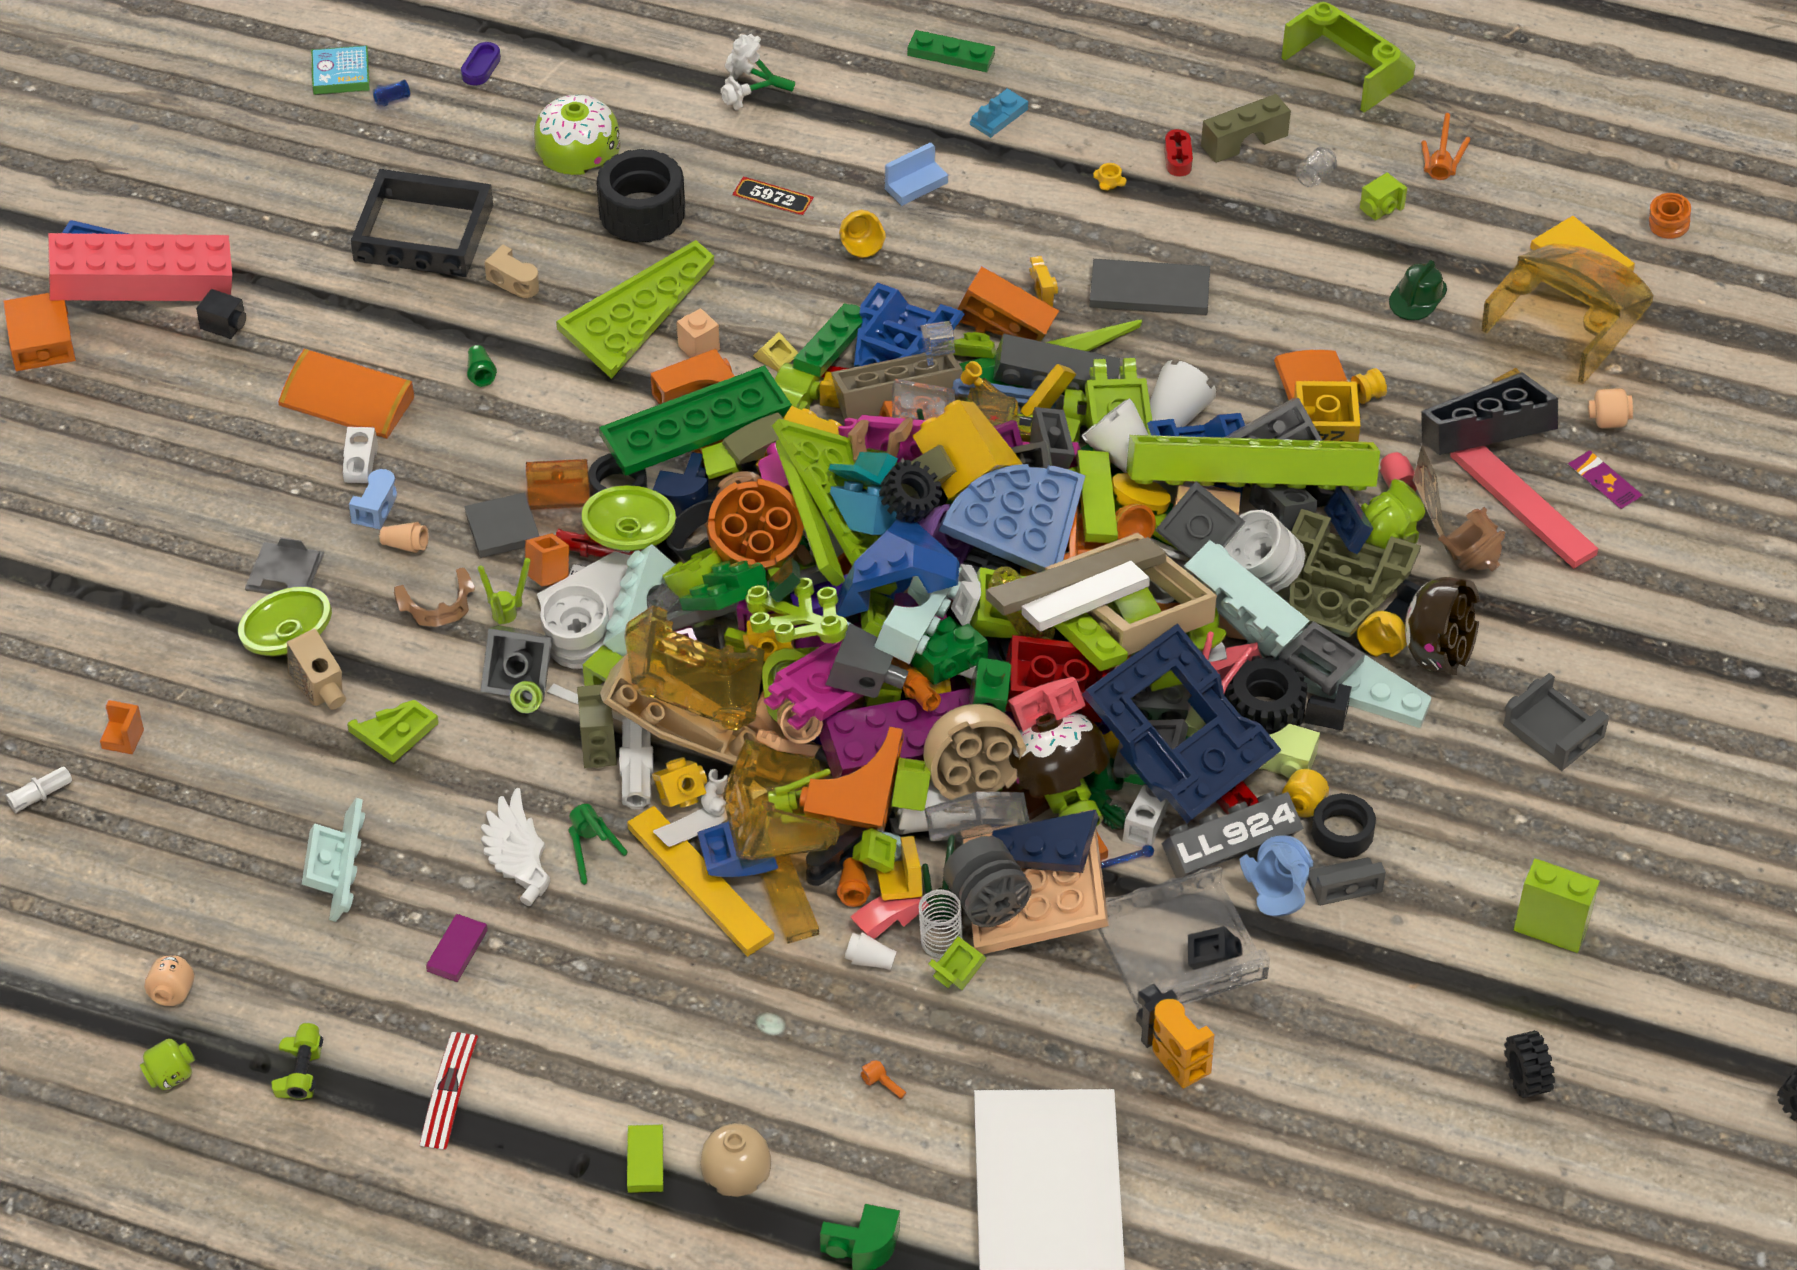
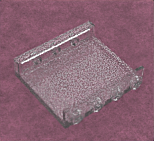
[1098,866,1270,1011]

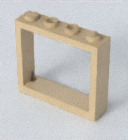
[1045,533,1217,655]

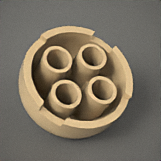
[923,704,1026,803]

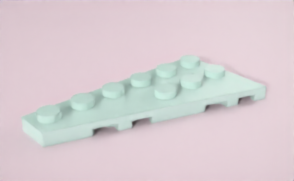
[1247,624,1432,728]

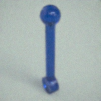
[1101,845,1154,868]

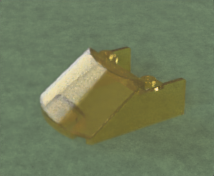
[1481,243,1654,384]

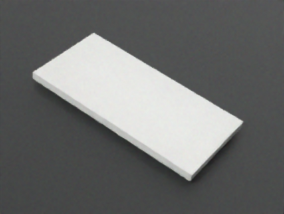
[974,1089,1125,1270]

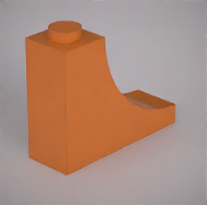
[799,726,905,832]

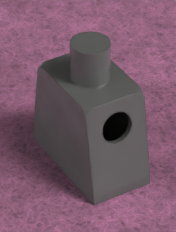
[826,624,909,698]

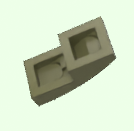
[722,413,784,465]

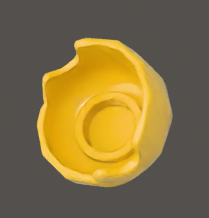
[839,209,886,258]
[1357,610,1407,657]

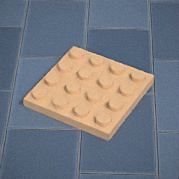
[963,810,1109,954]

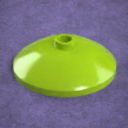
[581,485,676,551]
[238,587,332,656]

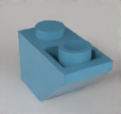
[830,481,897,535]

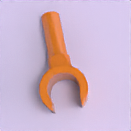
[861,1060,907,1099]

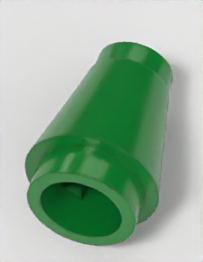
[467,345,497,387]

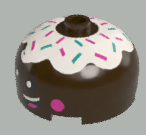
[1404,577,1480,675]
[1009,712,1110,796]

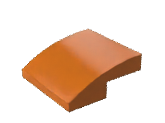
[1274,350,1348,400]

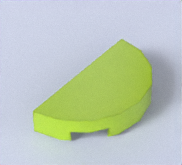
[940,332,996,358]

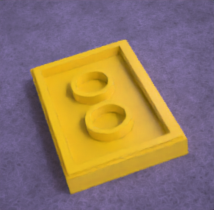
[1530,215,1635,296]

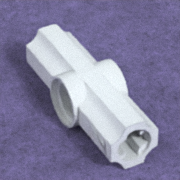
[619,718,654,809]

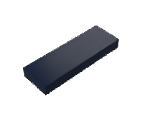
[1324,486,1374,554]

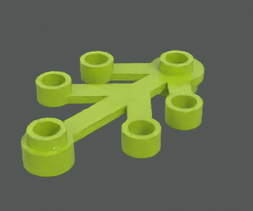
[746,578,848,643]

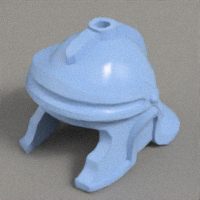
[1240,835,1313,917]

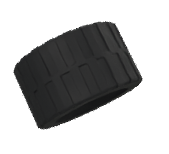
[597,149,685,243]

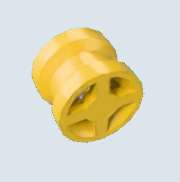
[1351,368,1387,404]

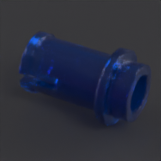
[372,79,411,107]

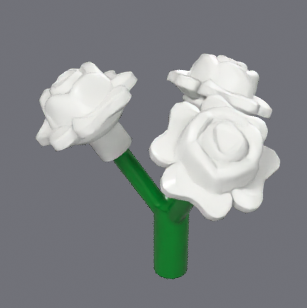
[721,34,795,110]

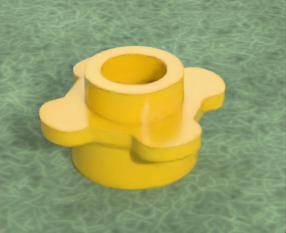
[1093,163,1126,190]

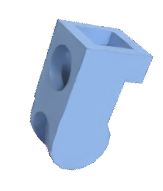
[349,469,397,530]

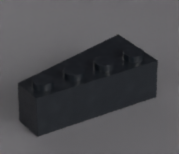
[1421,372,1558,455]

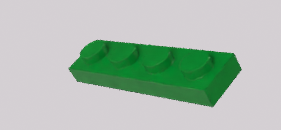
[793,303,863,377]

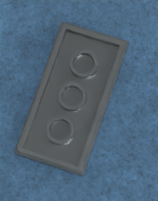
[1090,258,1210,315]

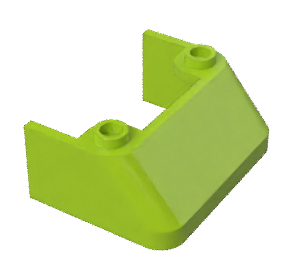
[1281,2,1416,113]

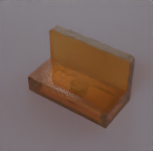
[526,459,590,510]

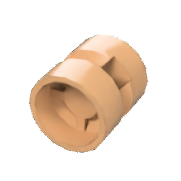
[777,698,823,744]

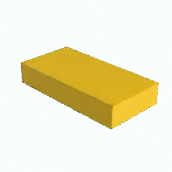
[1020,364,1077,416]

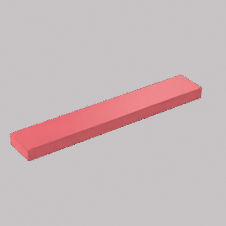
[1450,445,1598,569]

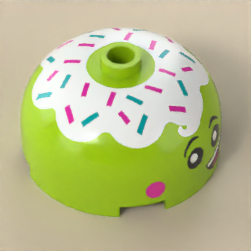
[534,95,620,175]

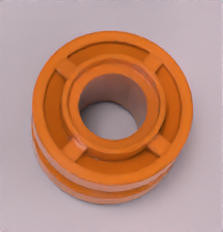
[1649,193,1691,239]

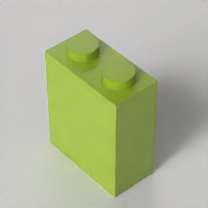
[1513,858,1600,953]

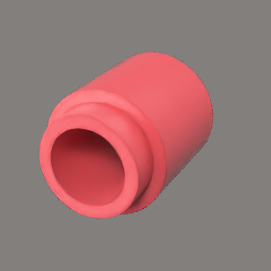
[1380,452,1417,491]

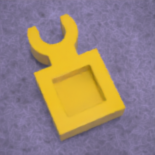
[1029,256,1058,307]

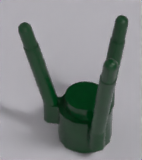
[922,835,963,922]

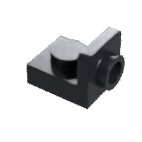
[1188,926,1243,970]

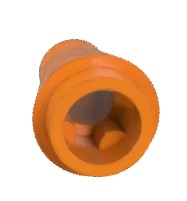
[837,857,870,907]

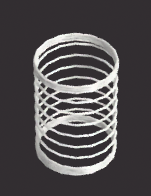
[918,890,963,958]

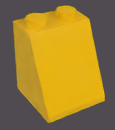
[912,400,1022,500]

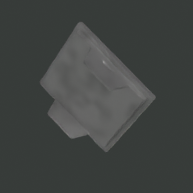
[245,537,324,594]

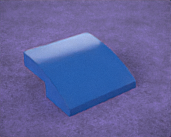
[697,820,778,877]

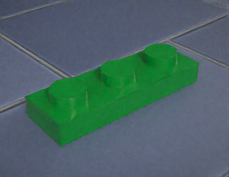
[907,30,995,73]

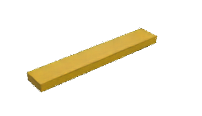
[627,806,774,957]

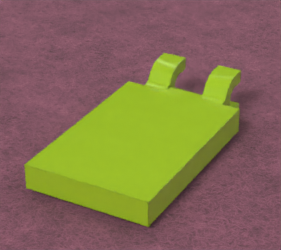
[1085,358,1152,468]

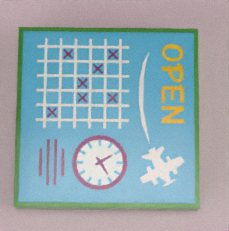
[311,45,370,95]

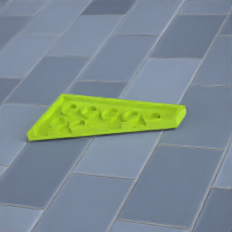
[556,240,714,379]
[772,418,897,595]

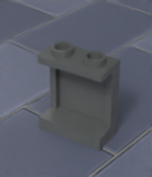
[1503,673,1609,771]

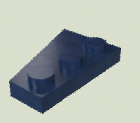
[992,809,1099,873]

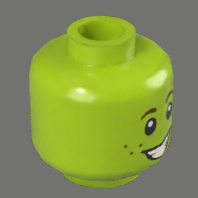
[140,1039,195,1090]

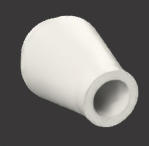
[844,932,897,970]

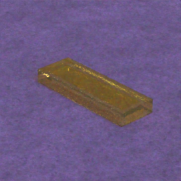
[759,851,819,944]

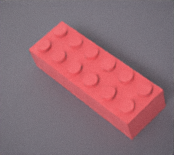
[48,233,232,301]

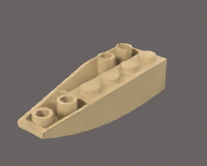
[600,652,791,782]

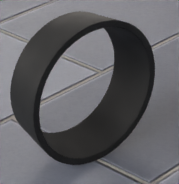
[666,500,714,562]

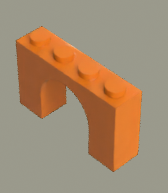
[650,349,734,466]

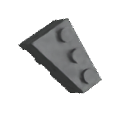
[1224,398,1322,441]

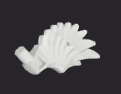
[481,788,550,906]

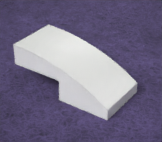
[951,564,981,626]

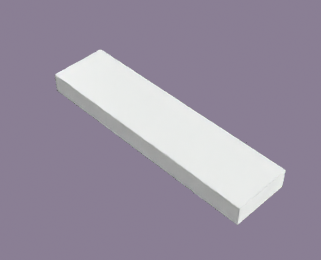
[1022,561,1149,631]

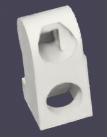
[343,427,378,483]
[1123,784,1169,850]

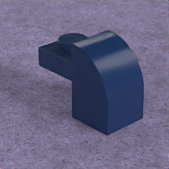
[653,452,709,517]

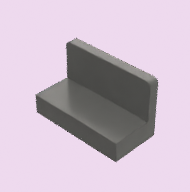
[1308,857,1386,906]

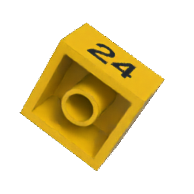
[1294,381,1361,442]

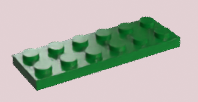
[599,365,792,476]

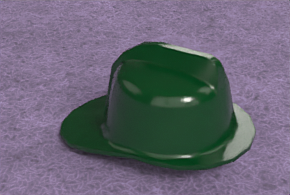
[1389,260,1447,320]

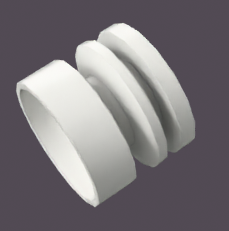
[1225,510,1305,592]
[540,583,609,669]

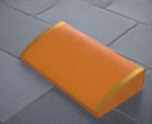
[278,348,414,439]

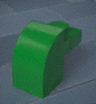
[820,1204,900,1270]

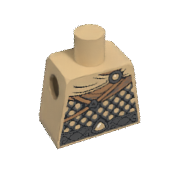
[287,628,346,710]

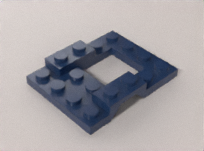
[1082,623,1281,823]

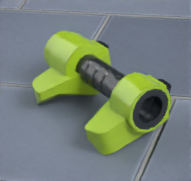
[272,1023,324,1100]

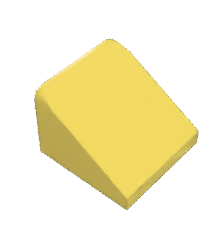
[753,332,798,372]

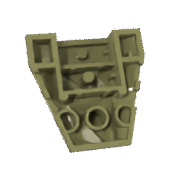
[1289,509,1421,638]

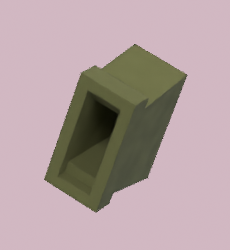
[577,685,617,768]

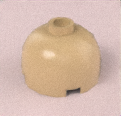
[700,1123,771,1197]

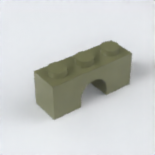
[1201,94,1291,163]

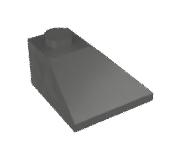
[480,625,552,702]

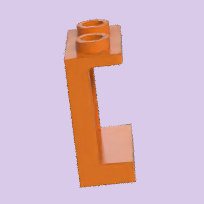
[3,293,76,371]

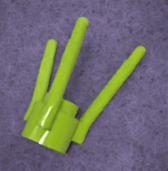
[478,558,530,624]
[768,769,836,823]

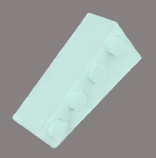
[1183,540,1310,659]

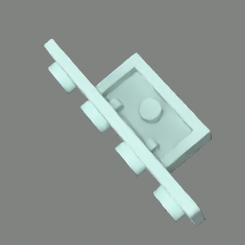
[302,798,365,922]

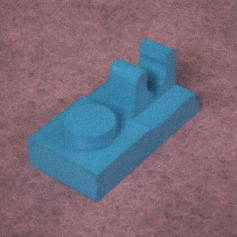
[970,88,1028,138]

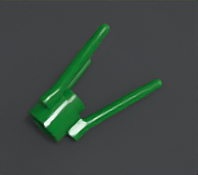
[568,804,628,885]

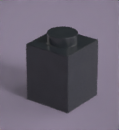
[196,289,246,339]

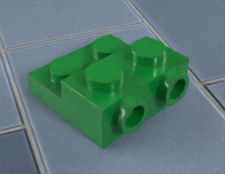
[679,561,769,611]
[910,616,988,685]

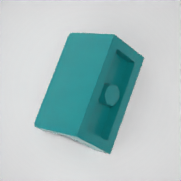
[828,452,898,487]

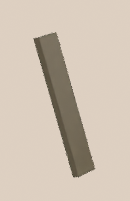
[986,537,1167,615]

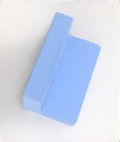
[885,143,948,206]

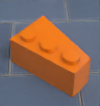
[957,266,1059,342]

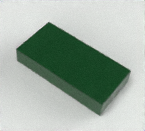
[768,558,801,602]

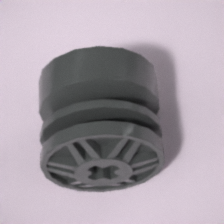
[943,836,1032,927]

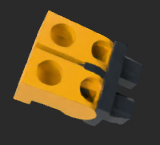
[1136,984,1215,1089]

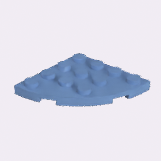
[938,464,1085,573]

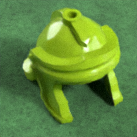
[1361,479,1425,549]

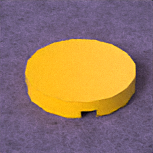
[1112,473,1171,515]

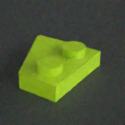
[347,700,439,763]

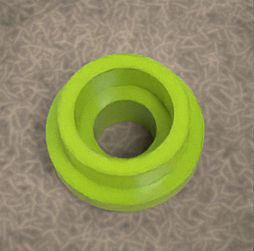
[510,681,543,713]

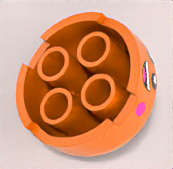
[707,479,804,573]

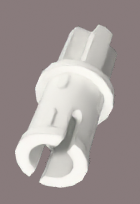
[6,767,72,813]

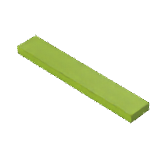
[775,440,845,586]

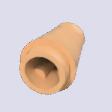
[379,522,429,553]

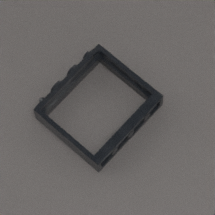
[351,169,493,277]

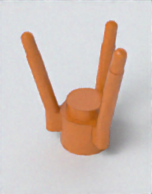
[1421,113,1471,180]

